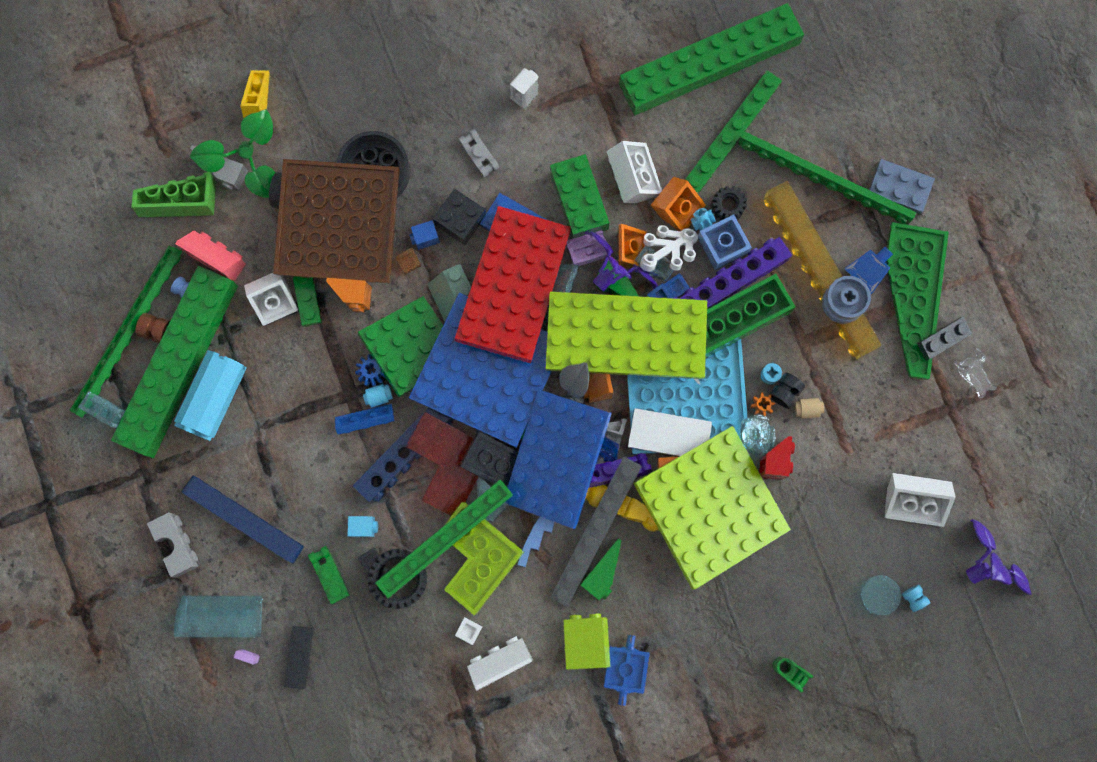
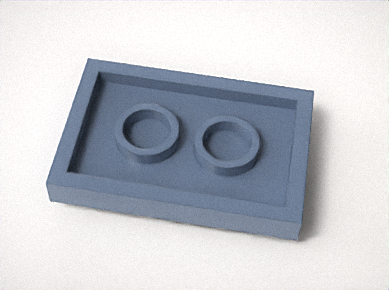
[869,159,935,214]

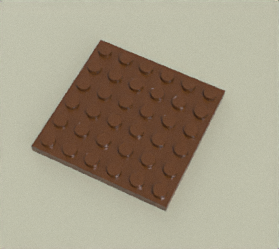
[273,159,399,284]

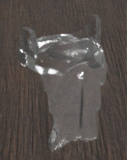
[953,348,997,399]

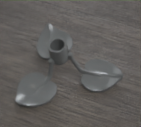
[543,362,589,404]

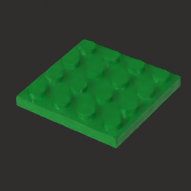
[358,296,443,398]

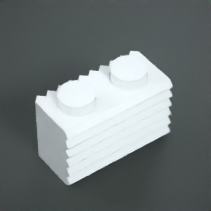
[510,68,539,109]

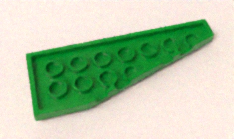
[886,222,949,380]

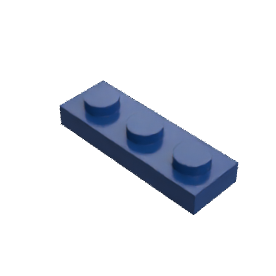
[335,404,395,435]

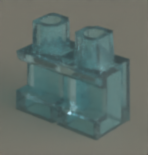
[78,391,125,429]

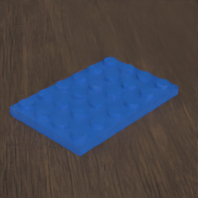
[504,389,612,529]

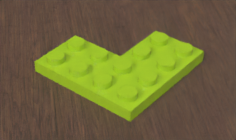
[444,502,524,615]

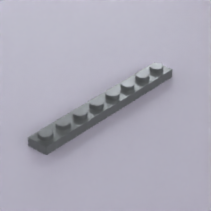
[550,457,642,607]

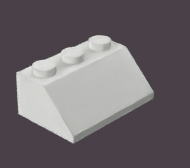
[607,141,662,203]
[884,473,955,527]
[467,636,533,690]

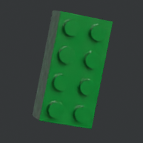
[550,154,610,239]

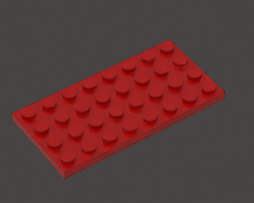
[454,206,571,363]

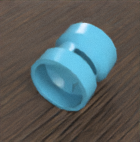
[902,584,930,612]

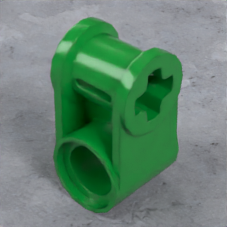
[773,657,813,693]

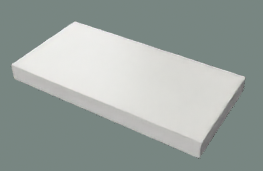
[628,408,712,456]

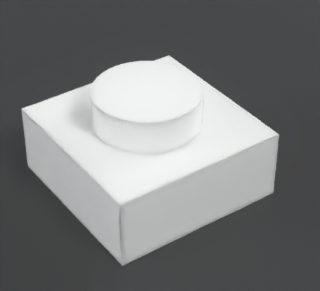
[455,617,482,645]

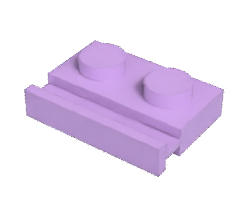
[566,230,607,268]

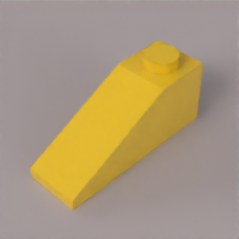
[240,70,270,119]

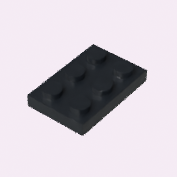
[459,431,518,488]

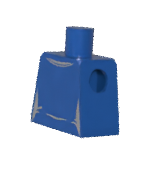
[845,246,893,294]

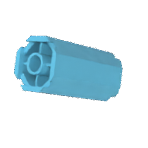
[174,350,247,441]

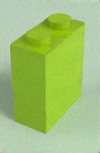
[564,614,610,670]

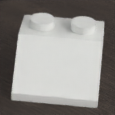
[244,273,298,326]

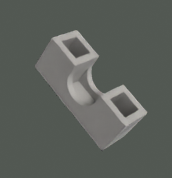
[147,513,198,577]

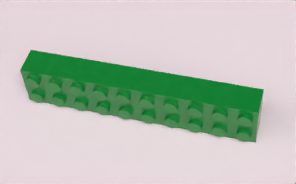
[619,3,804,116]
[111,266,238,459]

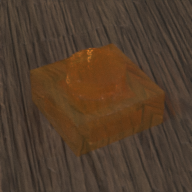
[396,248,422,275]

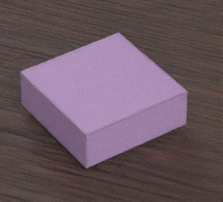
[234,649,260,664]

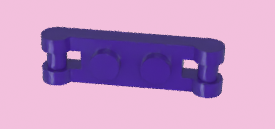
[589,453,653,488]

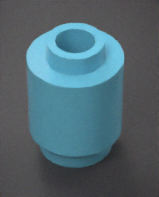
[363,384,393,408]

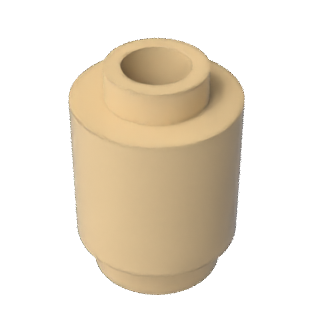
[795,398,824,419]

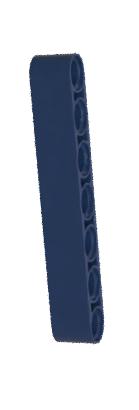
[181,475,304,564]

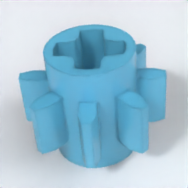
[691,208,716,231]

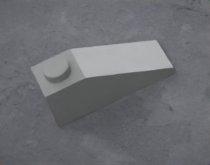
[190,145,248,191]

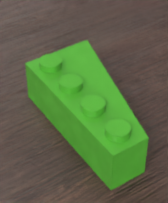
[132,172,216,217]

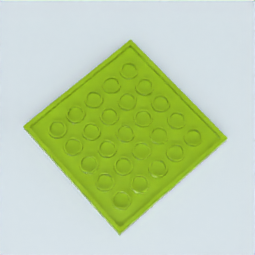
[634,426,791,590]

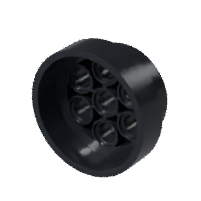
[336,131,411,198]

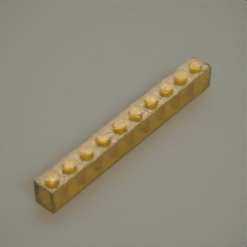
[764,181,882,360]

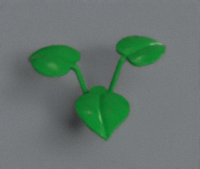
[190,109,275,198]

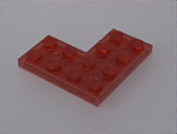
[406,412,479,516]

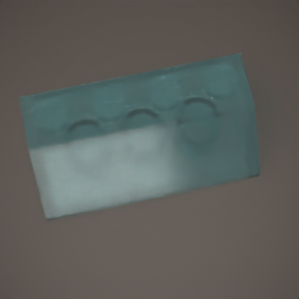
[174,596,262,637]

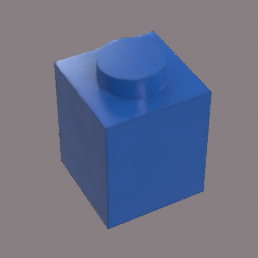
[409,220,440,250]

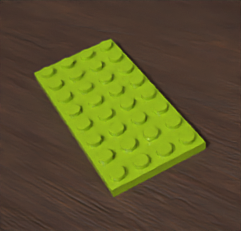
[546,292,707,379]

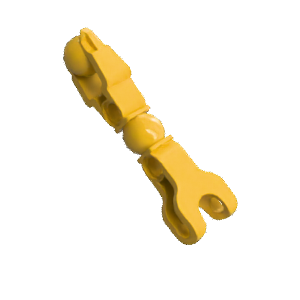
[585,485,659,531]

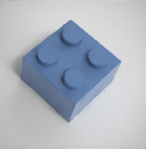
[698,215,752,270]

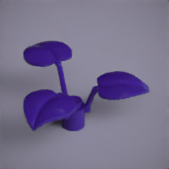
[584,231,658,291]
[966,519,1032,595]

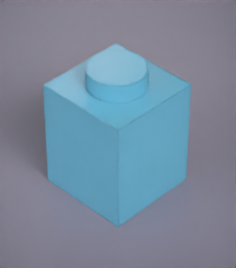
[348,516,378,537]

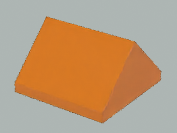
[617,224,647,269]

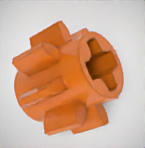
[750,392,775,418]

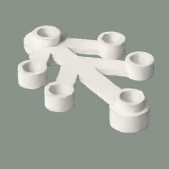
[640,225,698,272]

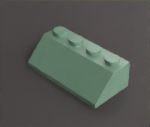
[427,264,471,322]

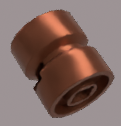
[136,313,170,343]

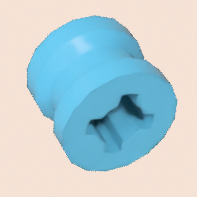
[760,363,782,385]

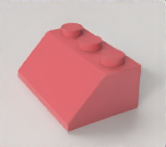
[175,231,246,281]

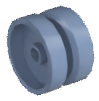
[822,276,871,324]

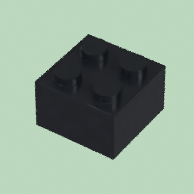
[432,188,486,245]

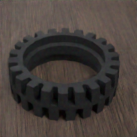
[368,549,427,609]

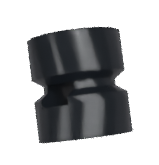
[769,372,805,409]

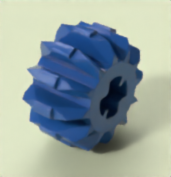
[355,354,386,387]

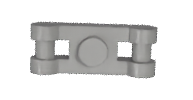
[458,129,500,178]

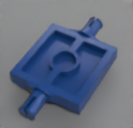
[604,635,650,706]

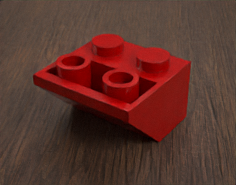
[759,436,795,480]

